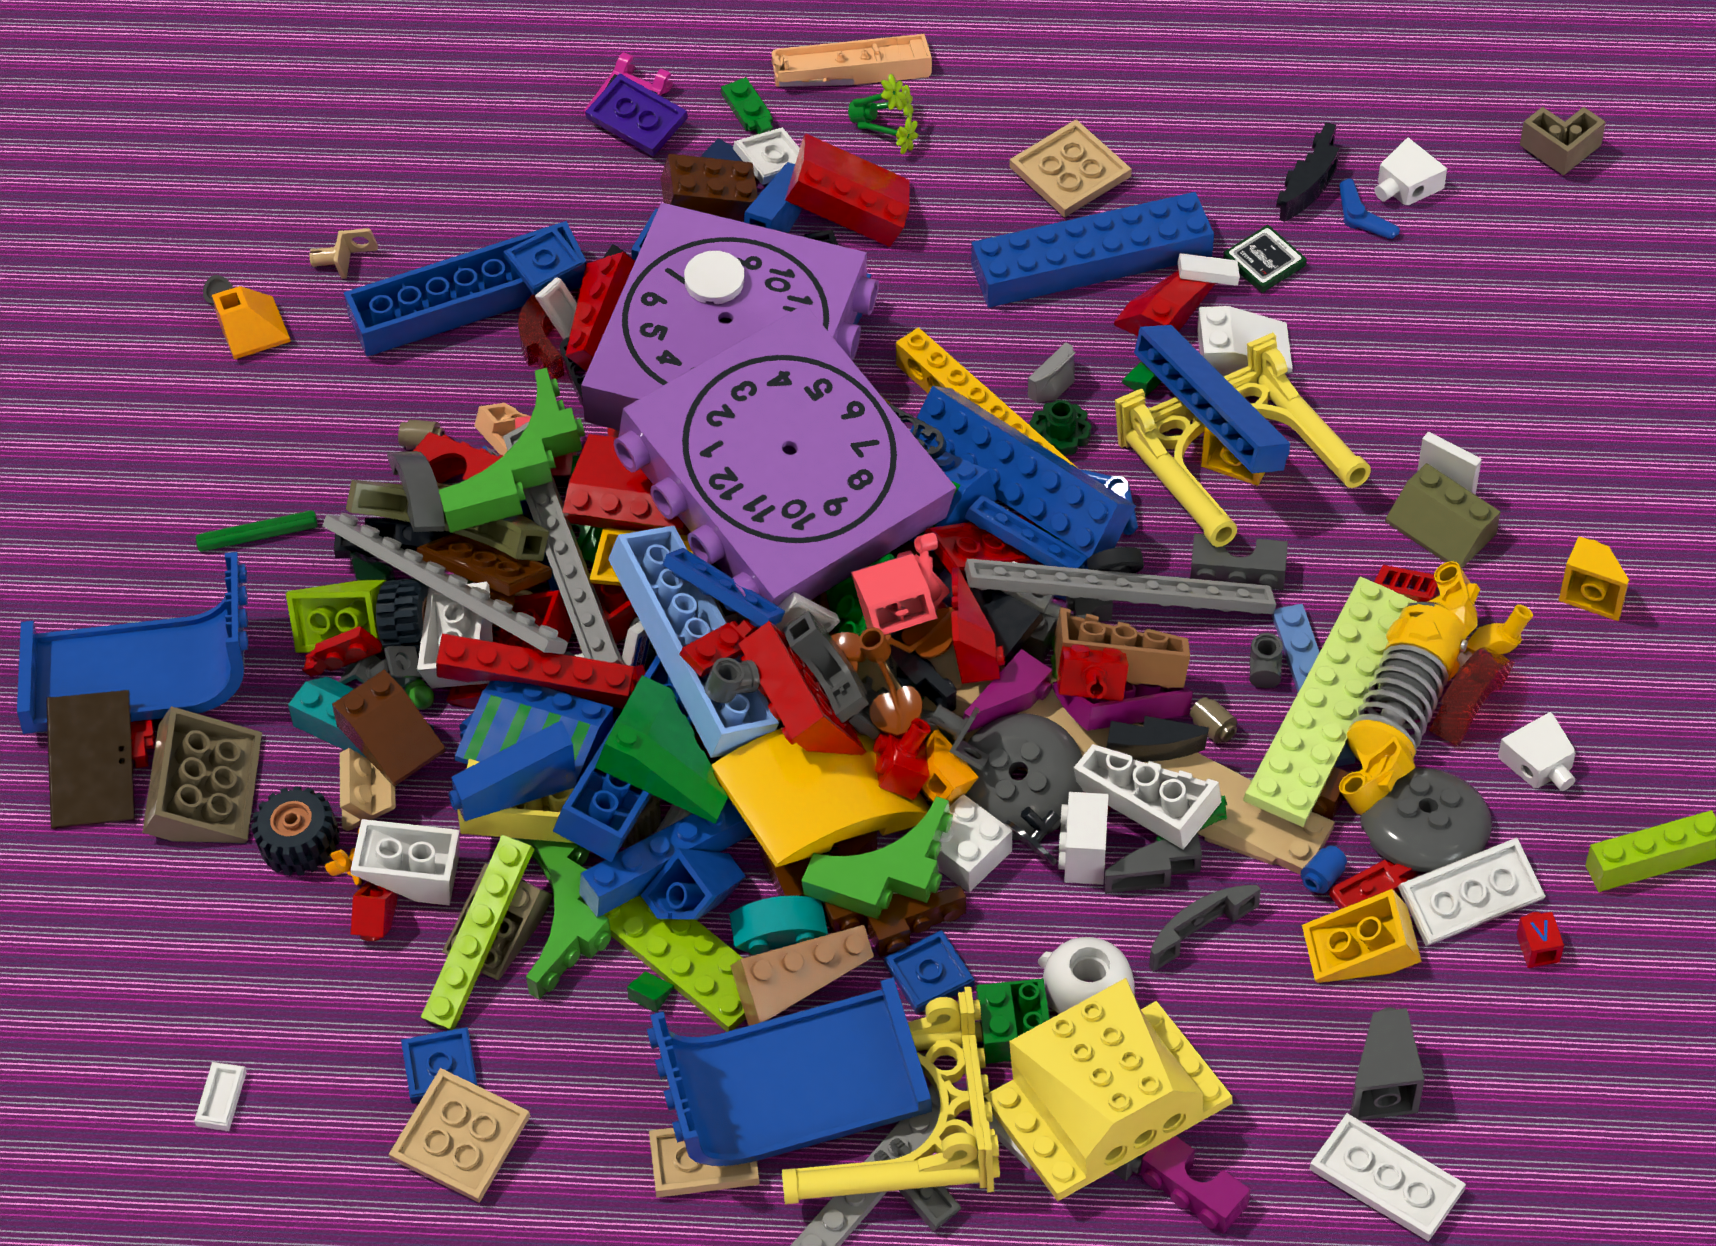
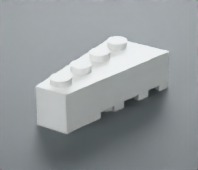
[1074,744,1222,850]

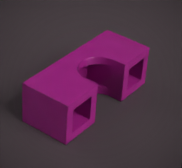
[1141,1136,1251,1234]

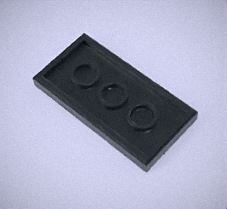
[938,567,1044,667]

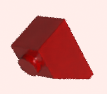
[351,882,399,941]

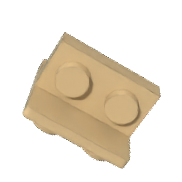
[340,748,396,831]

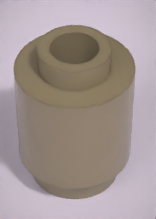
[398,419,445,450]
[1190,697,1237,743]

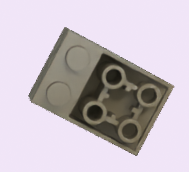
[442,863,553,981]

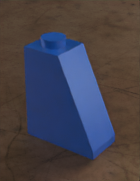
[641,848,746,920]

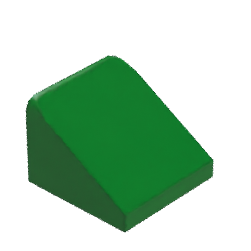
[1122,362,1162,397]
[627,971,674,1013]

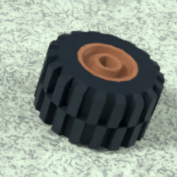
[376,578,430,657]
[251,786,340,876]

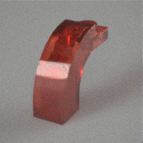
[518,294,564,379]
[1429,647,1515,746]

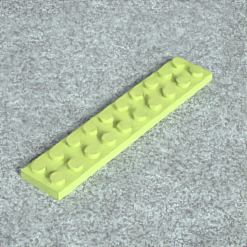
[1243,576,1417,827]

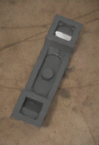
[387,451,445,532]
[1149,885,1261,972]

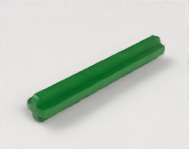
[196,510,318,552]

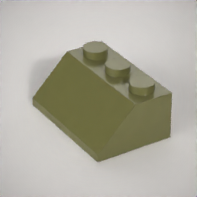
[1385,463,1501,568]

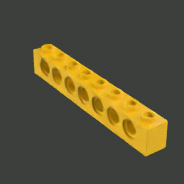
[896,327,1079,469]

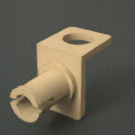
[309,228,378,279]

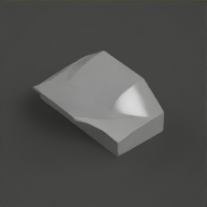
[1028,342,1075,403]

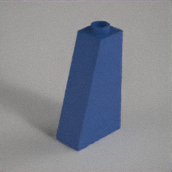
[744,162,803,233]
[448,721,577,822]

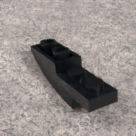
[1276,122,1339,222]
[334,518,452,558]
[885,629,957,711]

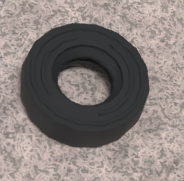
[1087,547,1144,573]

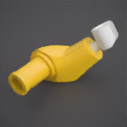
[1457,604,1533,678]

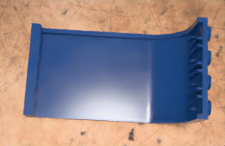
[17,552,249,734]
[647,977,932,1166]

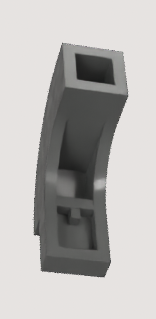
[783,611,869,723]

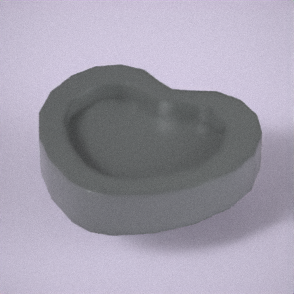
[203,275,234,304]

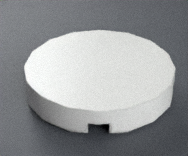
[684,251,744,304]

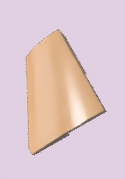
[474,403,529,456]

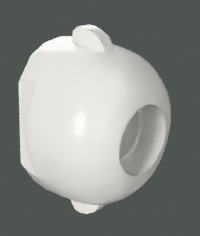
[1038,937,1135,1014]

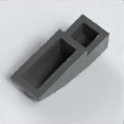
[1104,832,1202,894]

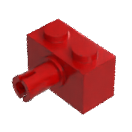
[1057,644,1129,701]
[873,718,931,800]

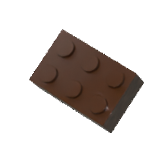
[661,154,758,222]

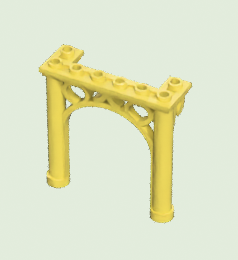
[1115,332,1371,547]
[782,987,1000,1205]

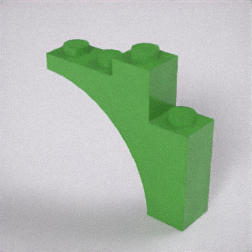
[801,796,953,919]

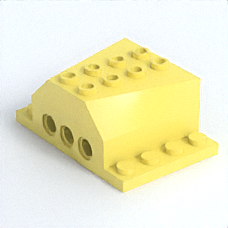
[984,978,1233,1201]

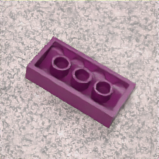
[1052,681,1193,731]

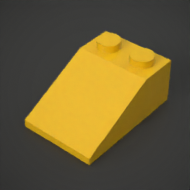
[1302,889,1422,983]

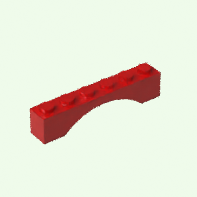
[436,633,634,709]

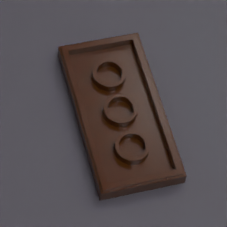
[417,533,552,596]

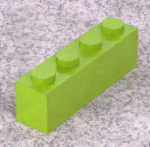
[1585,810,1716,892]

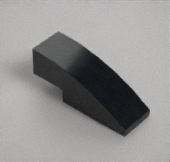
[1106,716,1209,762]

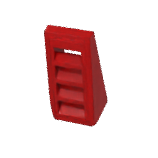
[1374,565,1440,602]

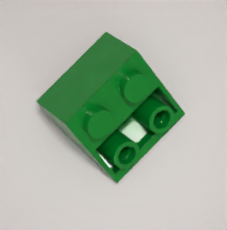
[976,978,1050,1064]

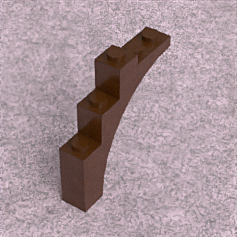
[759,843,966,957]

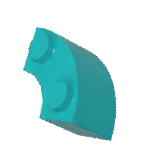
[729,896,828,955]

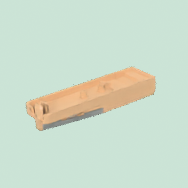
[772,34,932,87]

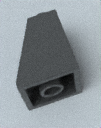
[1350,1007,1425,1120]

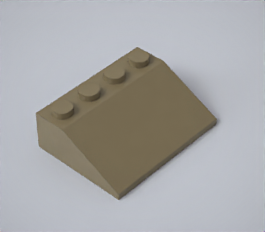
[142,706,262,843]

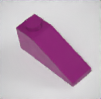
[963,649,1053,733]

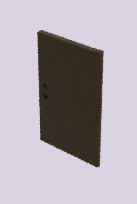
[46,690,135,829]

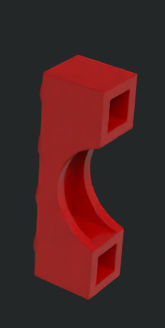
[413,432,503,483]

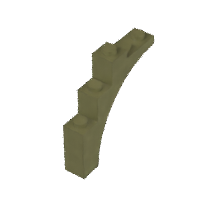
[346,480,549,561]

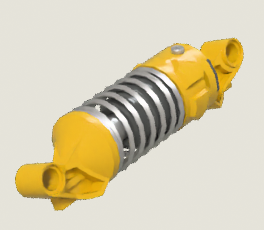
[1339,561,1480,815]

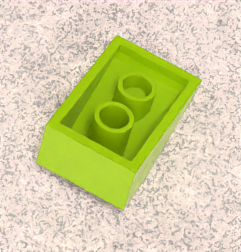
[286,580,386,653]

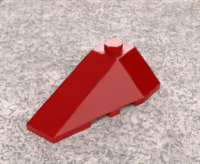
[1114,270,1216,336]
[951,567,1005,684]

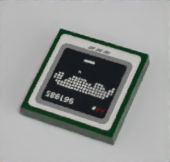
[1223,225,1307,293]

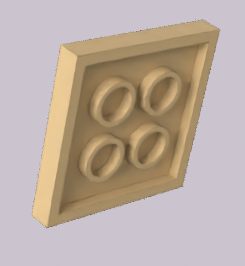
[1010,119,1132,217]
[389,1068,530,1203]

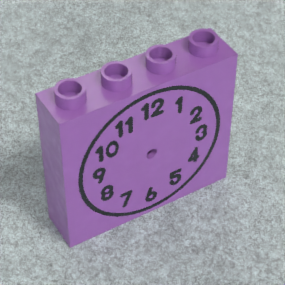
[581,202,879,430]
[614,304,956,606]

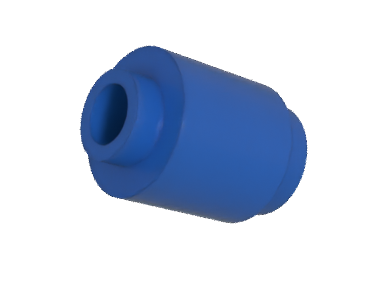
[1301,846,1347,893]

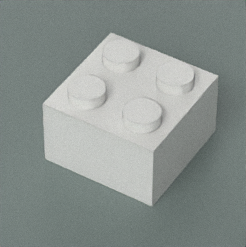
[1058,792,1108,885]
[937,794,1012,893]

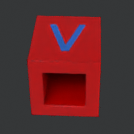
[1516,912,1564,968]

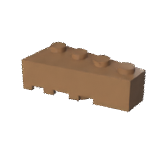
[1054,607,1190,688]
[730,925,874,1026]

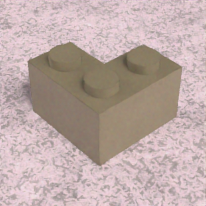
[1520,107,1606,176]

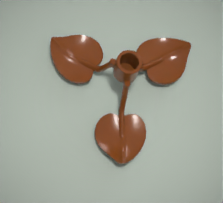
[831,607,953,736]

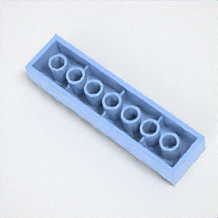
[608,526,779,758]

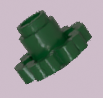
[1030,400,1091,456]

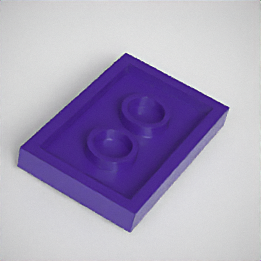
[585,73,688,157]

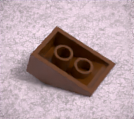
[332,669,446,787]

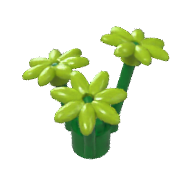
[848,74,918,155]

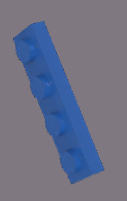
[965,495,1088,569]
[662,548,785,628]

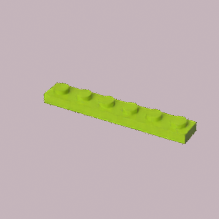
[421,835,534,1030]

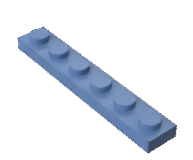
[1272,603,1356,767]

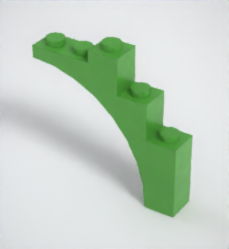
[439,368,585,533]
[512,838,611,1000]

